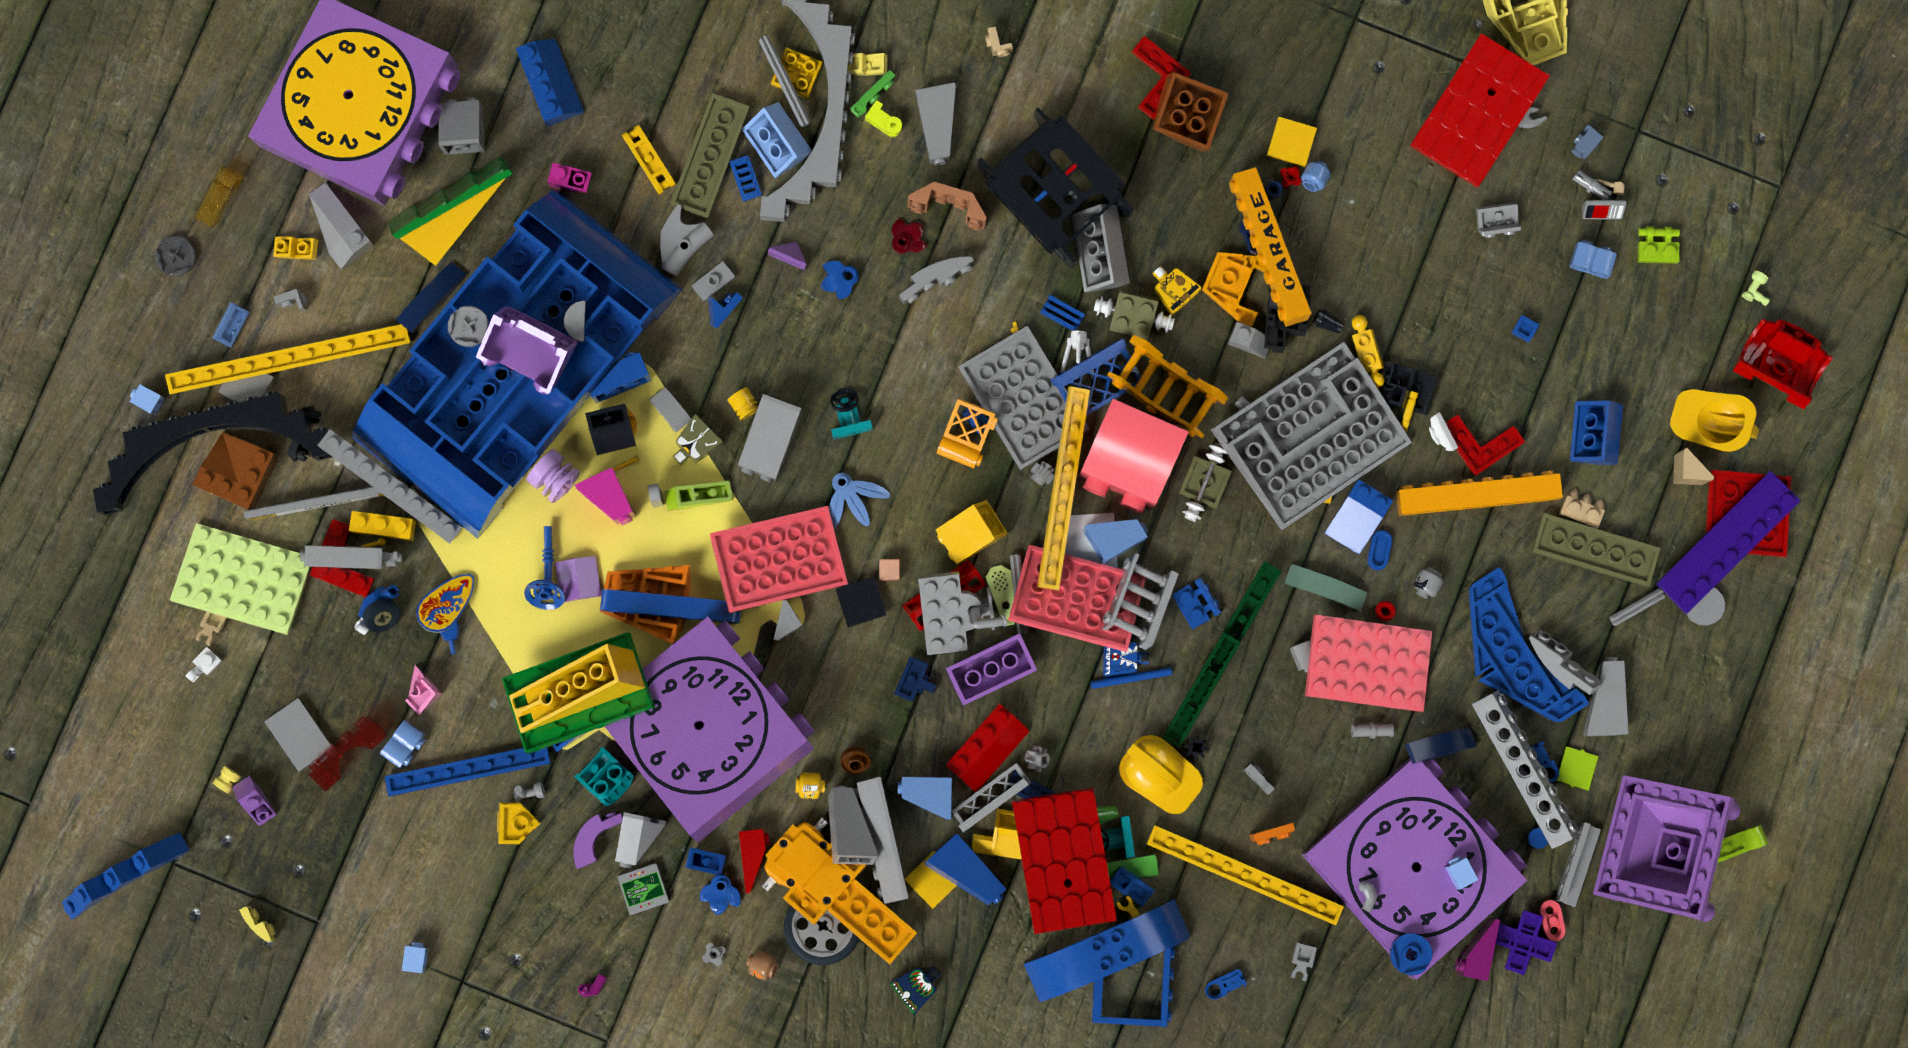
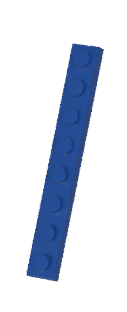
[385,747,551,797]

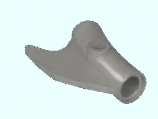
[660,204,714,277]

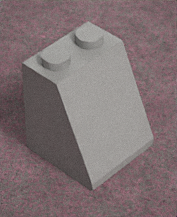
[438,98,485,155]

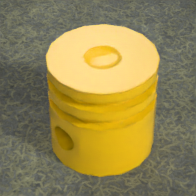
[727,387,759,421]

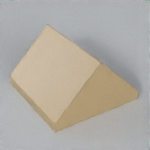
[1673,448,1715,485]

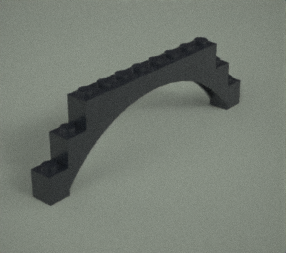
[93,391,333,516]

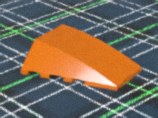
[600,565,691,645]

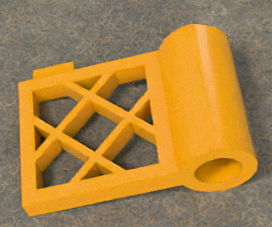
[936,398,998,469]

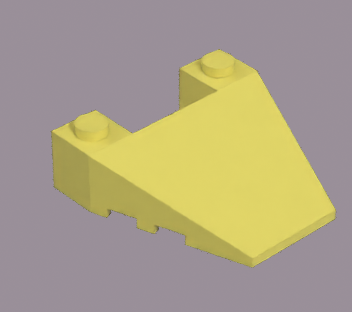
[1483,0,1568,65]

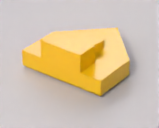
[497,802,541,844]

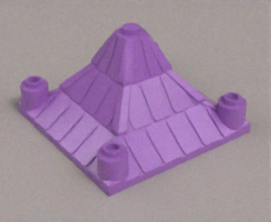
[1593,775,1740,922]

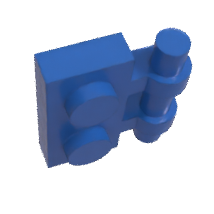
[1172,577,1222,630]

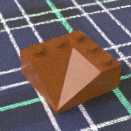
[1153,72,1229,152]
[192,432,278,510]

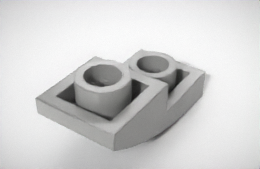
[649,387,691,432]

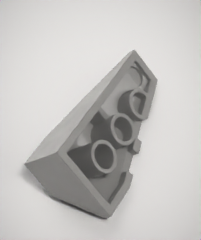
[309,182,374,270]

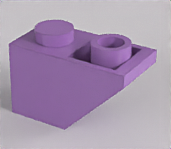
[232,776,276,826]

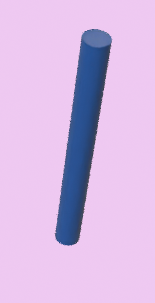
[1090,667,1172,689]

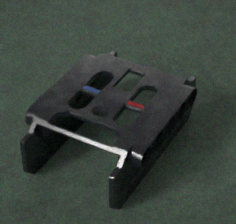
[977,107,1133,269]

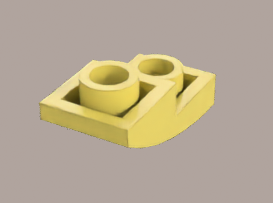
[240,906,276,942]

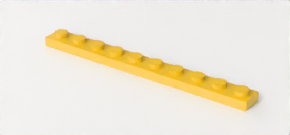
[1037,386,1090,591]
[1146,825,1344,925]

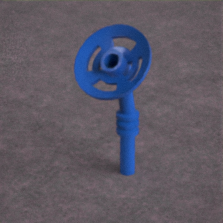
[524,526,565,610]

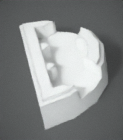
[1429,412,1458,451]

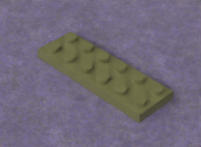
[670,93,750,219]
[1531,513,1661,587]

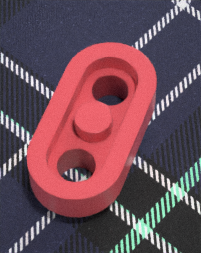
[1539,900,1565,941]

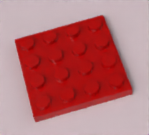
[1705,470,1791,558]

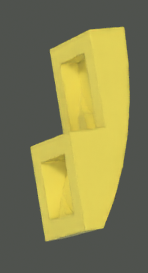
[848,53,888,76]

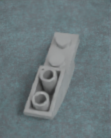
[899,257,974,305]
[1529,630,1602,695]

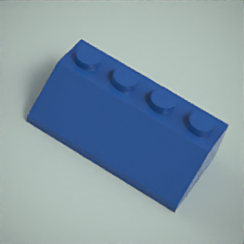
[516,39,584,127]

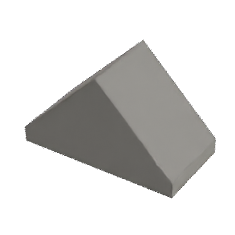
[774,600,803,642]

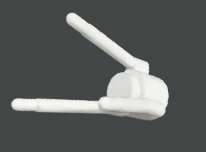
[1060,331,1094,379]

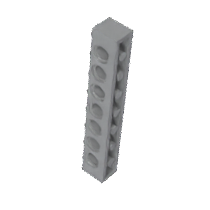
[1472,690,1578,849]

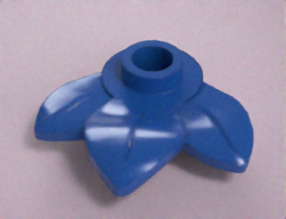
[820,261,859,300]
[700,874,741,915]

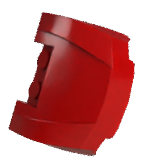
[1733,319,1832,410]

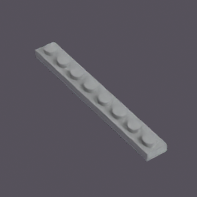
[317,429,462,544]

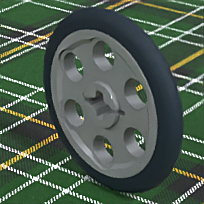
[784,905,859,965]

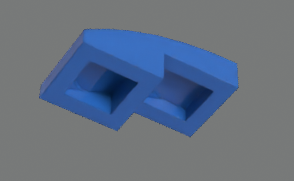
[1110,866,1155,907]

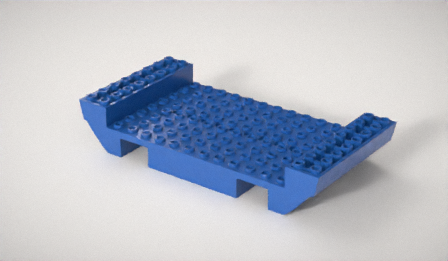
[352,190,683,539]

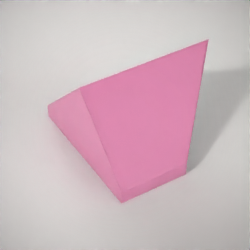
[405,665,443,715]

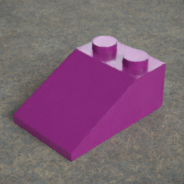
[1455,918,1500,981]

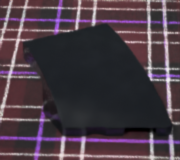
[1380,360,1440,416]

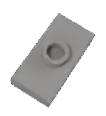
[691,261,736,302]

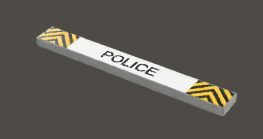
[244,481,409,521]

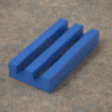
[1040,295,1085,331]

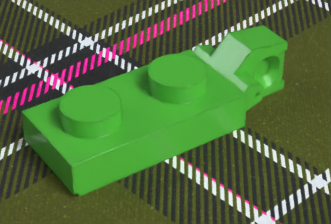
[850,70,895,118]

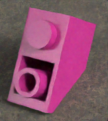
[547,163,592,193]

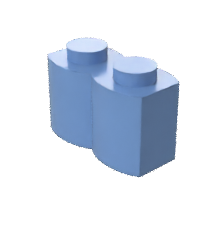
[1569,240,1617,279]
[380,720,426,768]

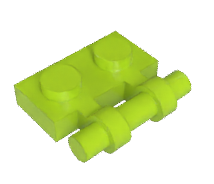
[1638,226,1680,264]

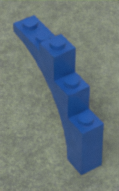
[62,832,189,920]

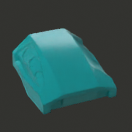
[574,747,634,806]

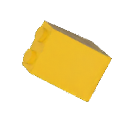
[936,500,1008,564]

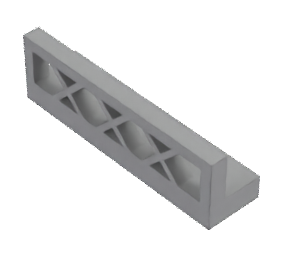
[951,763,1031,832]
[1555,822,1601,907]

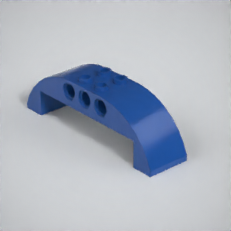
[1024,899,1191,1002]

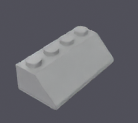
[1071,204,1130,292]

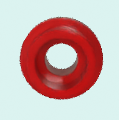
[1375,601,1396,621]

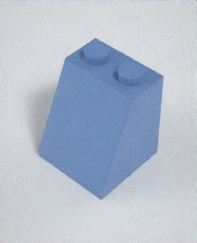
[1083,519,1148,565]
[898,777,952,820]

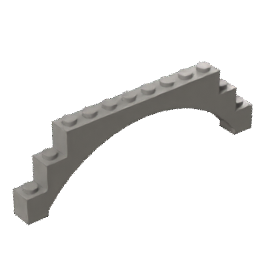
[760,0,855,222]

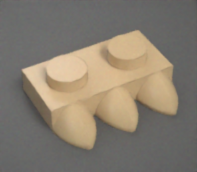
[1559,488,1605,529]

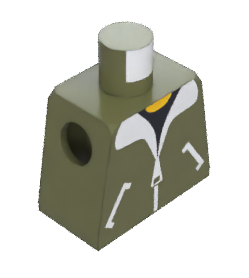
[673,414,723,465]

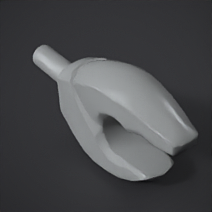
[1517,107,1547,128]

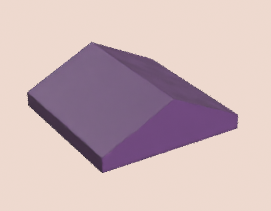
[555,556,601,602]

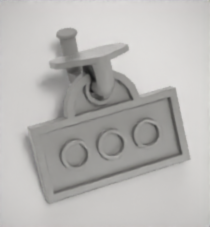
[918,571,1007,655]

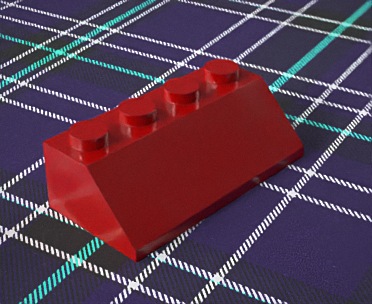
[946,703,1030,792]

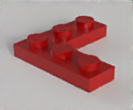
[1132,36,1191,120]
[1446,415,1525,476]
[310,519,375,597]

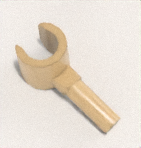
[1598,179,1625,195]

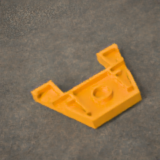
[1202,252,1265,327]

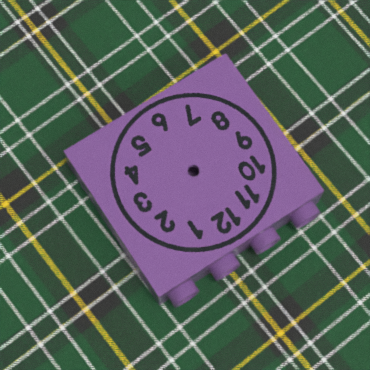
[605,617,815,842]
[1301,758,1527,980]

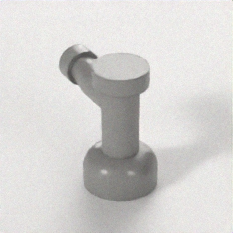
[513,781,546,802]

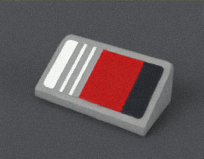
[1582,200,1626,220]

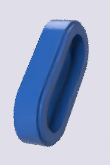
[1367,530,1392,571]

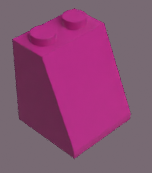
[575,468,636,526]

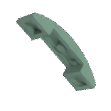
[1284,564,1367,612]

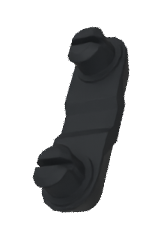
[287,406,322,462]

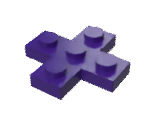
[1495,909,1557,975]

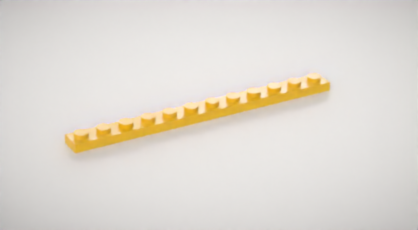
[165,324,411,394]

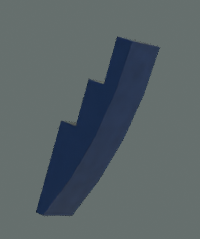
[396,262,467,333]
[1405,727,1477,764]

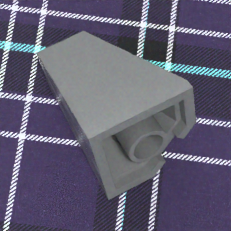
[615,812,668,869]

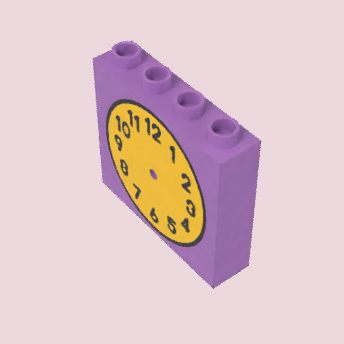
[248,0,461,206]

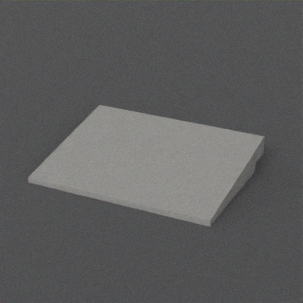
[1210,342,1412,530]

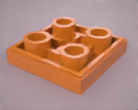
[1249,823,1295,845]

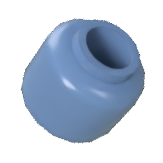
[1301,161,1331,192]

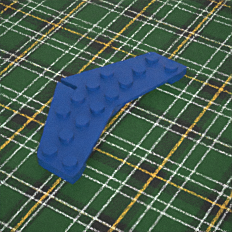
[1468,567,1589,722]

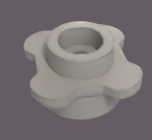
[702,943,726,966]

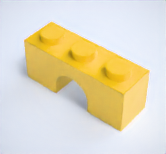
[349,511,416,541]

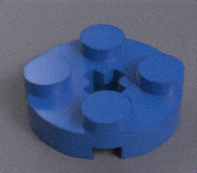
[1390,933,1432,975]

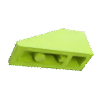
[665,481,733,511]

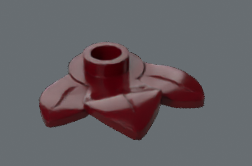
[891,219,927,254]

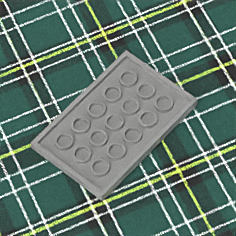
[958,326,1090,471]

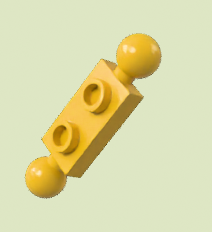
[1352,315,1385,388]

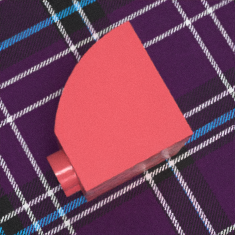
[1079,399,1188,514]

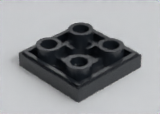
[836,577,887,628]

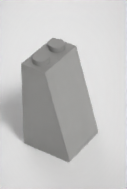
[738,394,803,483]

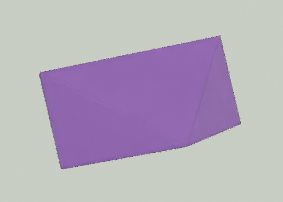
[768,241,807,271]

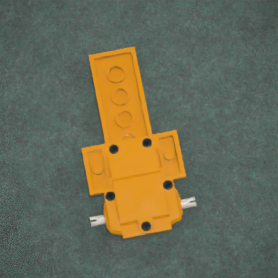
[762,818,917,965]

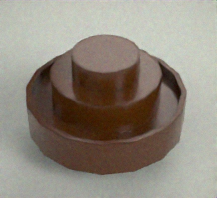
[841,747,871,774]

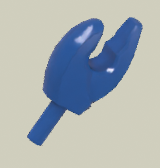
[440,620,460,655]

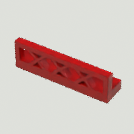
[902,560,986,631]

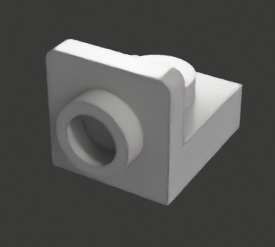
[274,289,308,312]

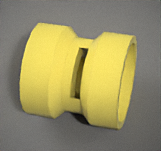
[212,766,241,794]

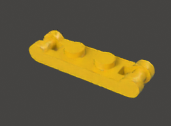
[621,124,676,195]

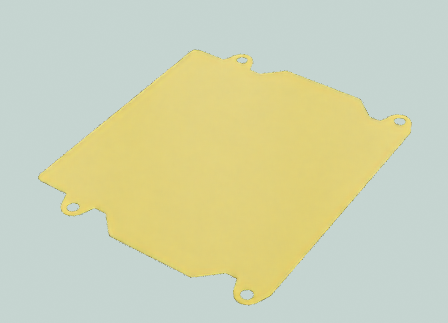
[418,363,805,750]

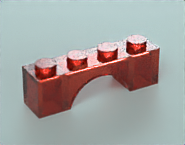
[308,715,387,792]

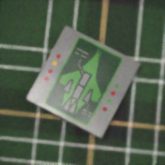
[617,863,669,916]

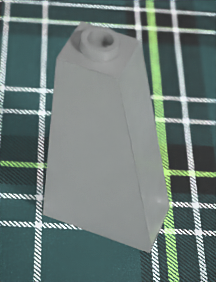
[916,82,956,166]
[300,545,382,569]
[1583,657,1628,737]
[828,785,878,865]

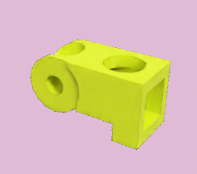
[865,100,902,137]

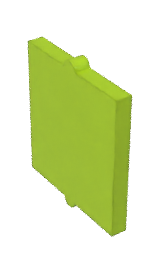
[1556,746,1599,791]

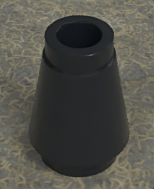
[1312,309,1344,334]

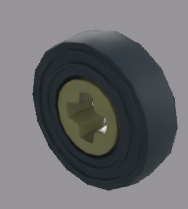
[363,599,400,633]

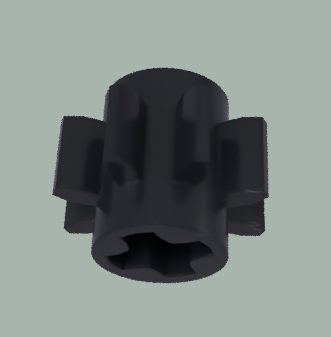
[1183,735,1210,760]

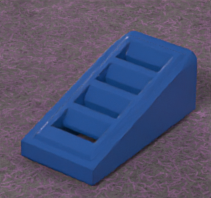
[730,156,762,202]

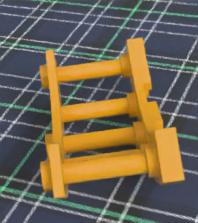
[1107,335,1228,438]

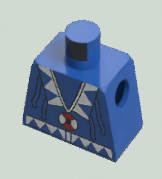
[1103,642,1149,677]

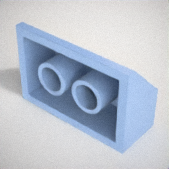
[742,102,812,178]

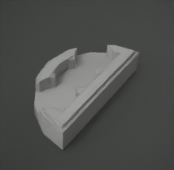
[564,301,586,342]

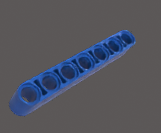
[600,589,741,624]

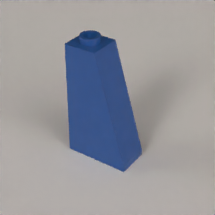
[924,834,1006,905]

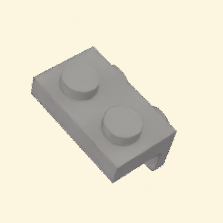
[1476,202,1521,238]

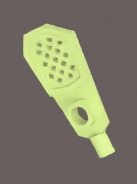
[985,565,1015,626]

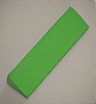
[1107,854,1159,880]

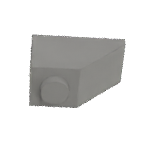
[1228,322,1269,359]

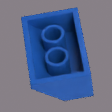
[1570,401,1623,465]

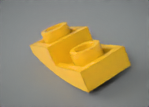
[273,237,318,260]

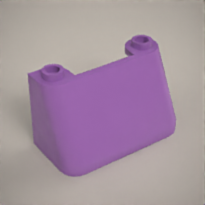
[476,307,577,394]

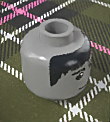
[1413,567,1444,599]

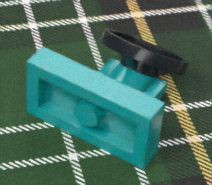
[830,389,873,440]
[1100,816,1135,858]

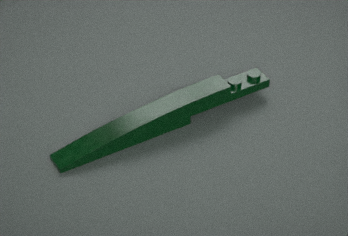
[1162,561,1282,748]

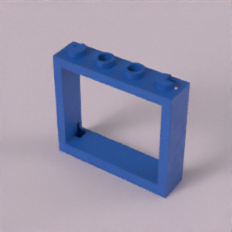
[1092,947,1174,1027]

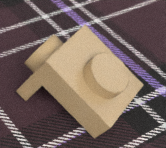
[985,27,1013,57]

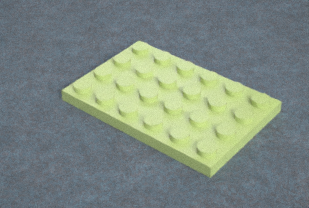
[170,523,311,635]

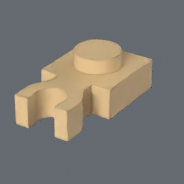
[195,612,228,646]

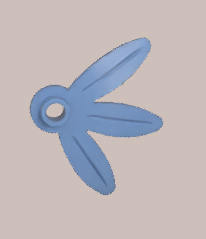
[829,473,890,530]

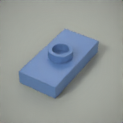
[212,302,249,348]

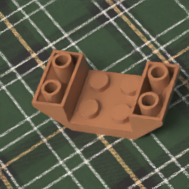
[908,182,986,231]

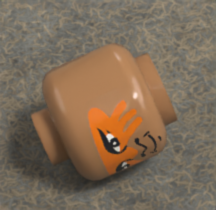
[746,950,779,981]

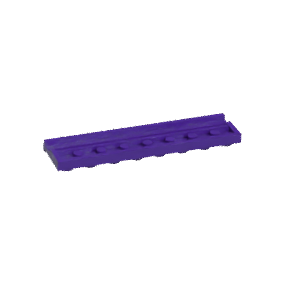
[1656,470,1800,614]

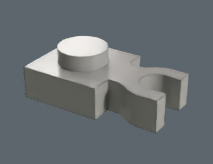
[382,552,403,567]
[1243,764,1274,795]
[1290,943,1317,981]

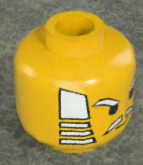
[795,772,825,799]

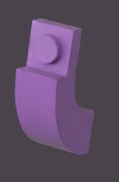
[574,811,623,869]

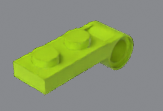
[1717,824,1769,863]

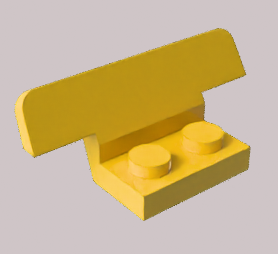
[972,809,1021,859]

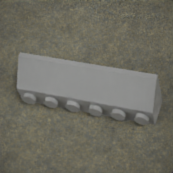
[854,777,908,904]

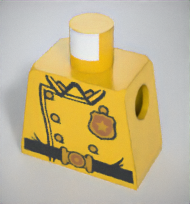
[1153,266,1201,316]

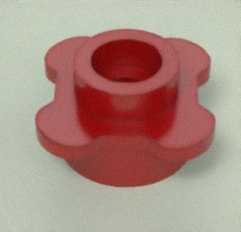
[1280,166,1301,188]

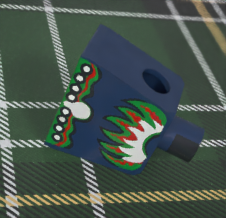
[890,966,941,1015]

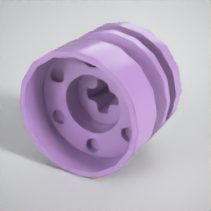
[526,449,580,503]

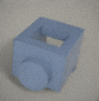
[1571,125,1603,159]

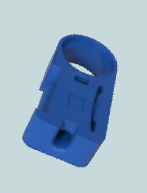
[1531,742,1559,782]
[1204,969,1246,1000]

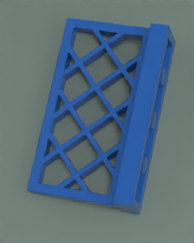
[1050,339,1141,415]

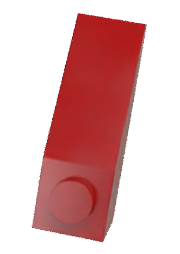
[739,829,770,893]

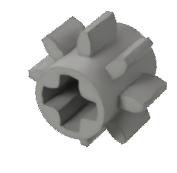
[1030,461,1055,486]
[1024,745,1050,772]

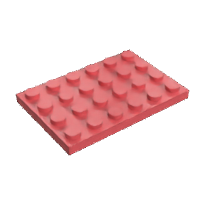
[709,506,848,613]
[1008,545,1146,652]
[1305,615,1432,712]

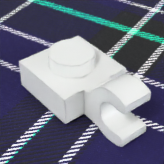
[186,647,223,682]

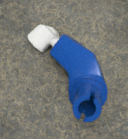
[355,585,399,635]

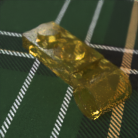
[194,166,242,228]

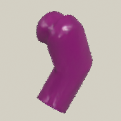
[578,974,607,997]

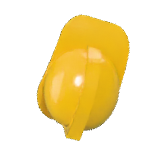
[1670,389,1759,452]
[1119,735,1203,814]

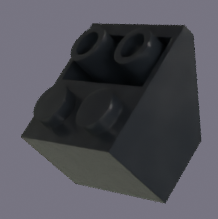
[585,403,637,456]

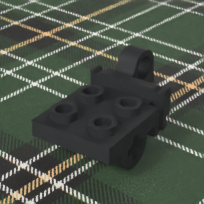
[1264,284,1311,353]

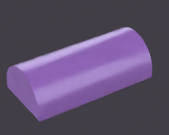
[946,633,1037,705]

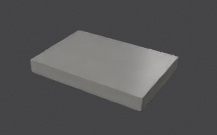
[264,698,334,772]

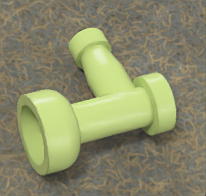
[1742,270,1770,306]

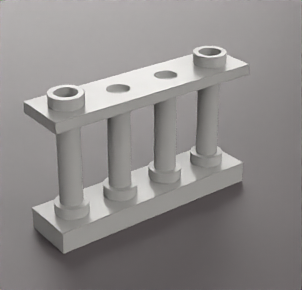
[1102,553,1179,650]

